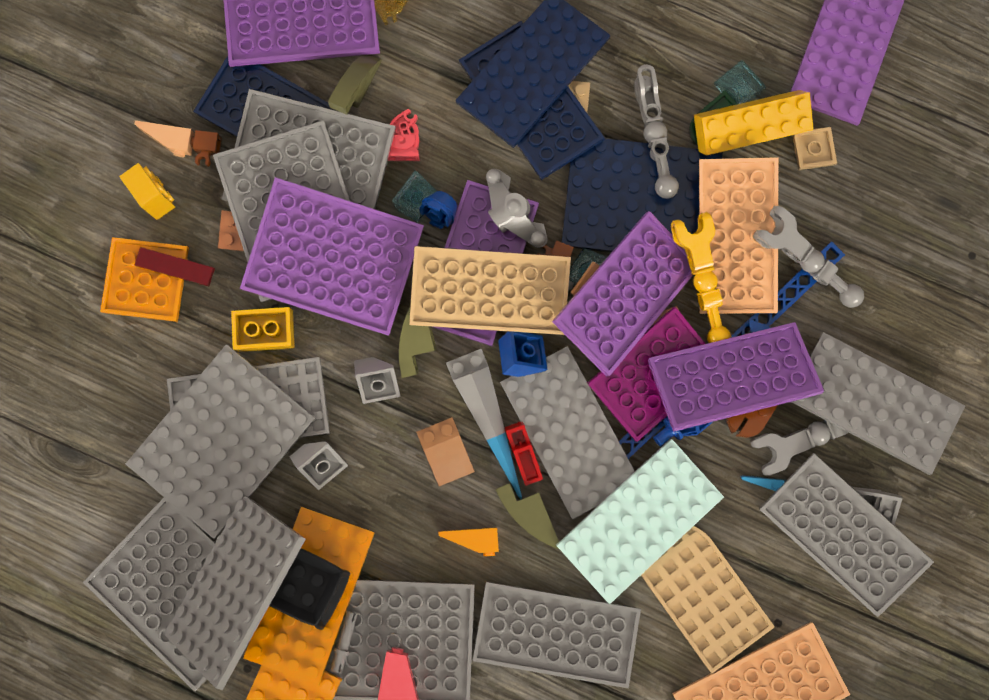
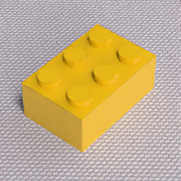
[119,163,175,220]
[231,307,295,352]

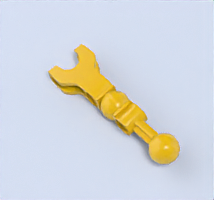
[671,212,731,343]

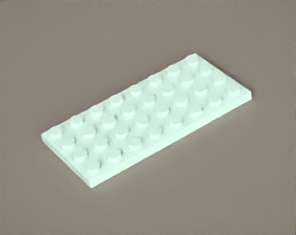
[556,439,724,604]

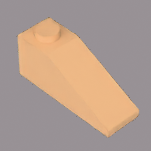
[134,121,195,157]

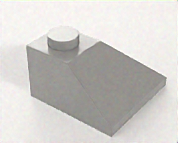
[354,357,401,404]
[289,442,348,490]

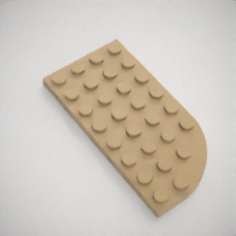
[641,526,775,674]

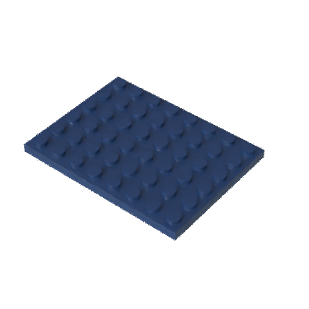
[561,138,723,252]

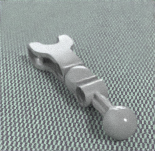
[634,64,679,199]
[753,206,864,308]
[750,420,848,475]

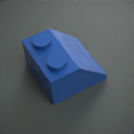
[498,331,547,377]

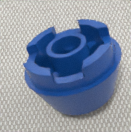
[419,191,458,229]

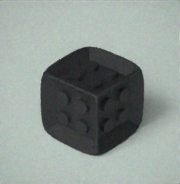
[270,549,350,630]

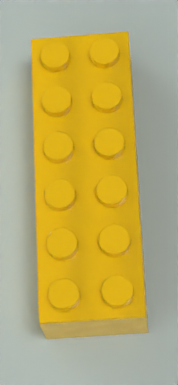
[694,90,813,155]

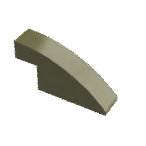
[328,55,382,115]
[399,308,437,378]
[495,483,559,549]

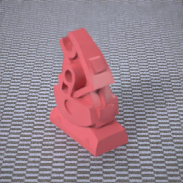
[388,109,420,161]

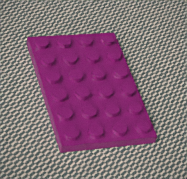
[587,307,705,442]

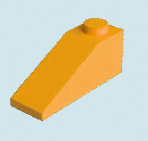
[438,527,499,556]

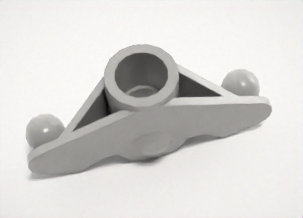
[486,169,548,248]

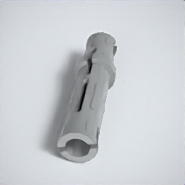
[330,611,358,673]

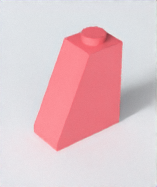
[378,647,419,700]

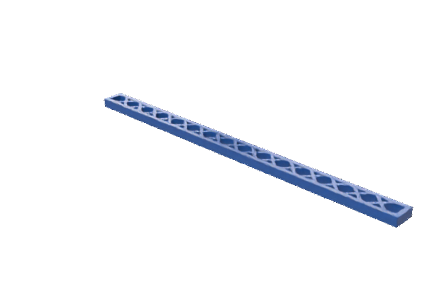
[619,241,845,459]

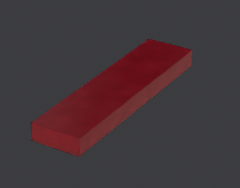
[135,247,215,287]

